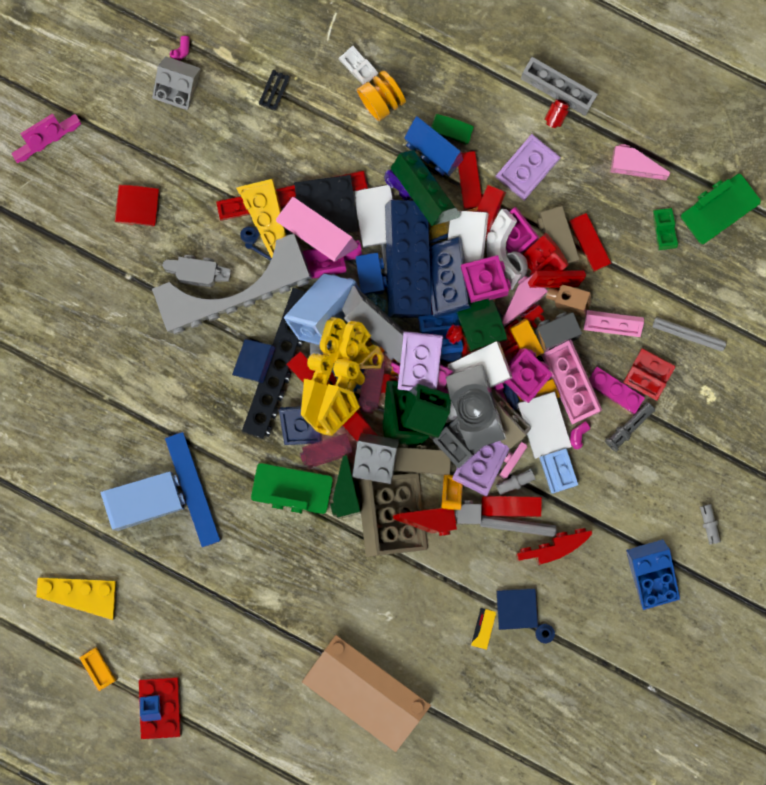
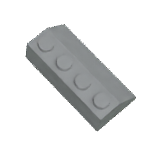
[342,286,405,363]

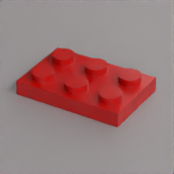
[139,677,181,739]

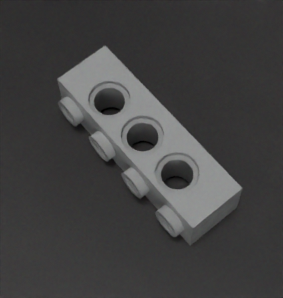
[521,57,598,116]

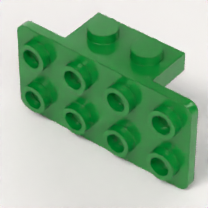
[680,174,761,245]
[251,463,333,514]

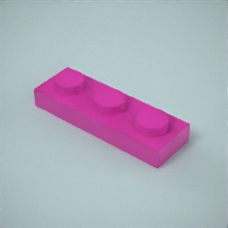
[589,367,645,415]

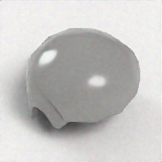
[507,252,528,280]

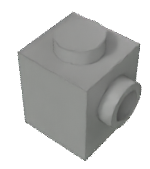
[454,501,481,525]

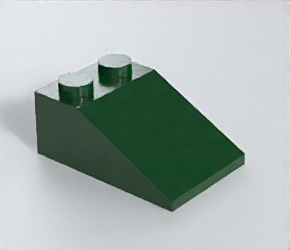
[456,298,507,353]
[383,381,430,445]
[330,455,360,519]

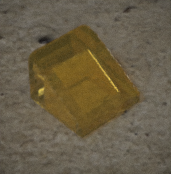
[428,221,447,240]

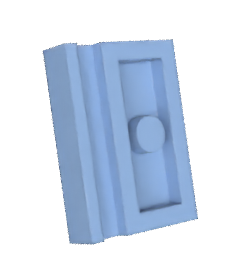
[539,449,578,494]

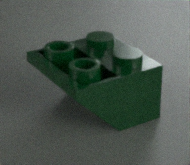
[403,384,451,438]

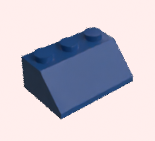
[404,116,463,177]

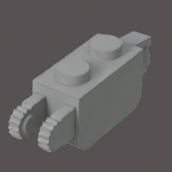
[163,255,231,288]

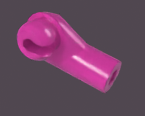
[170,36,190,61]
[570,421,590,449]

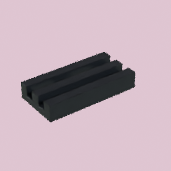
[259,70,290,112]

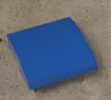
[418,312,463,354]

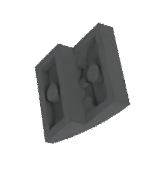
[433,417,484,468]

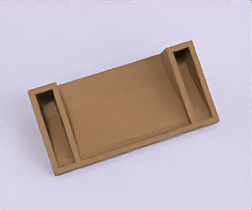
[302,635,431,752]

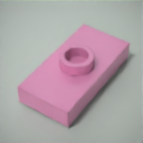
[499,442,527,479]

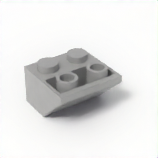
[152,56,201,110]

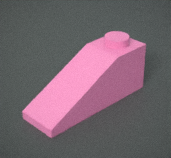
[610,144,670,180]
[501,275,548,327]

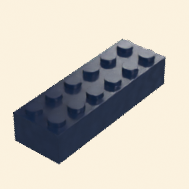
[385,200,431,318]

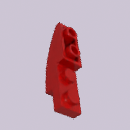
[516,528,592,565]

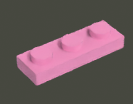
[584,310,644,337]

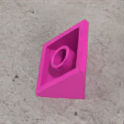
[506,207,539,253]

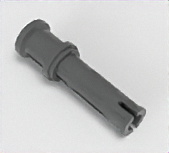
[605,402,655,452]

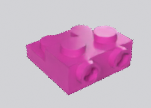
[461,255,511,303]
[504,348,553,403]

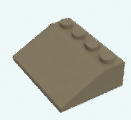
[357,473,427,557]

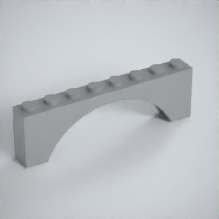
[152,233,313,335]

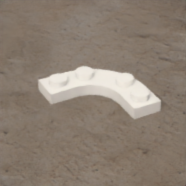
[487,209,521,290]

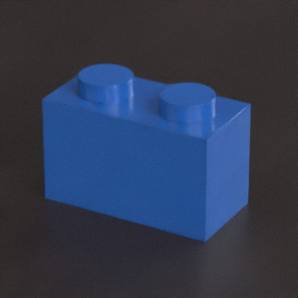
[355,253,387,296]

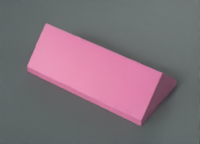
[276,197,358,262]
[542,340,602,424]

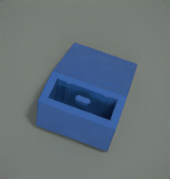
[626,539,680,610]

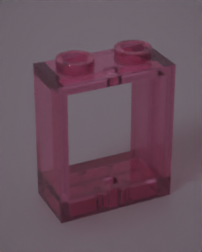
[359,359,385,414]
[300,433,353,469]

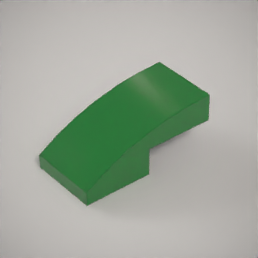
[431,114,474,145]
[653,208,678,251]

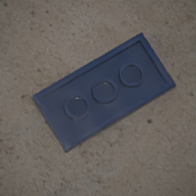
[429,237,471,318]

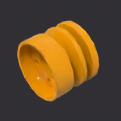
[357,70,406,122]

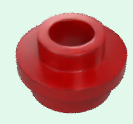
[446,325,463,344]

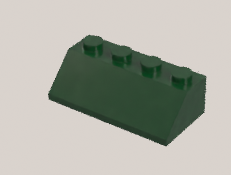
[390,150,461,226]

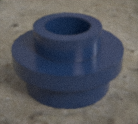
[240,226,259,245]
[535,624,555,644]

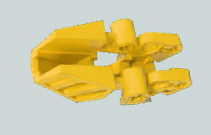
[301,317,384,436]

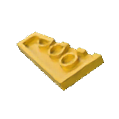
[236,179,287,258]
[36,578,116,620]

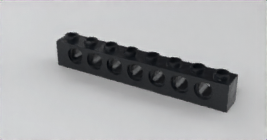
[241,287,306,441]

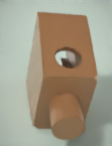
[546,285,592,318]

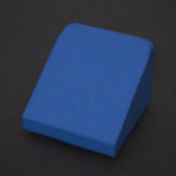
[140,696,161,721]

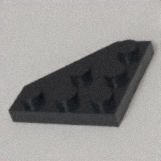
[294,175,358,233]

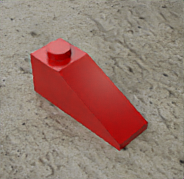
[393,508,457,536]

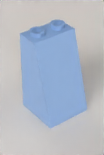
[284,274,361,348]
[100,472,186,531]

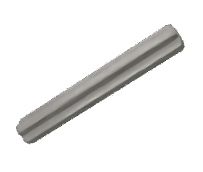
[653,317,726,351]
[480,516,556,537]

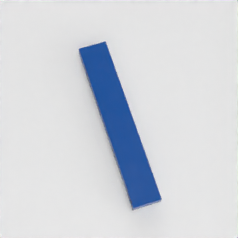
[165,432,220,548]

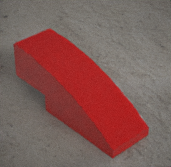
[481,496,542,517]

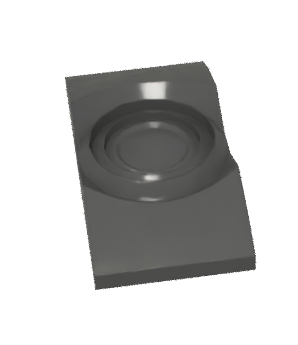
[446,365,506,451]

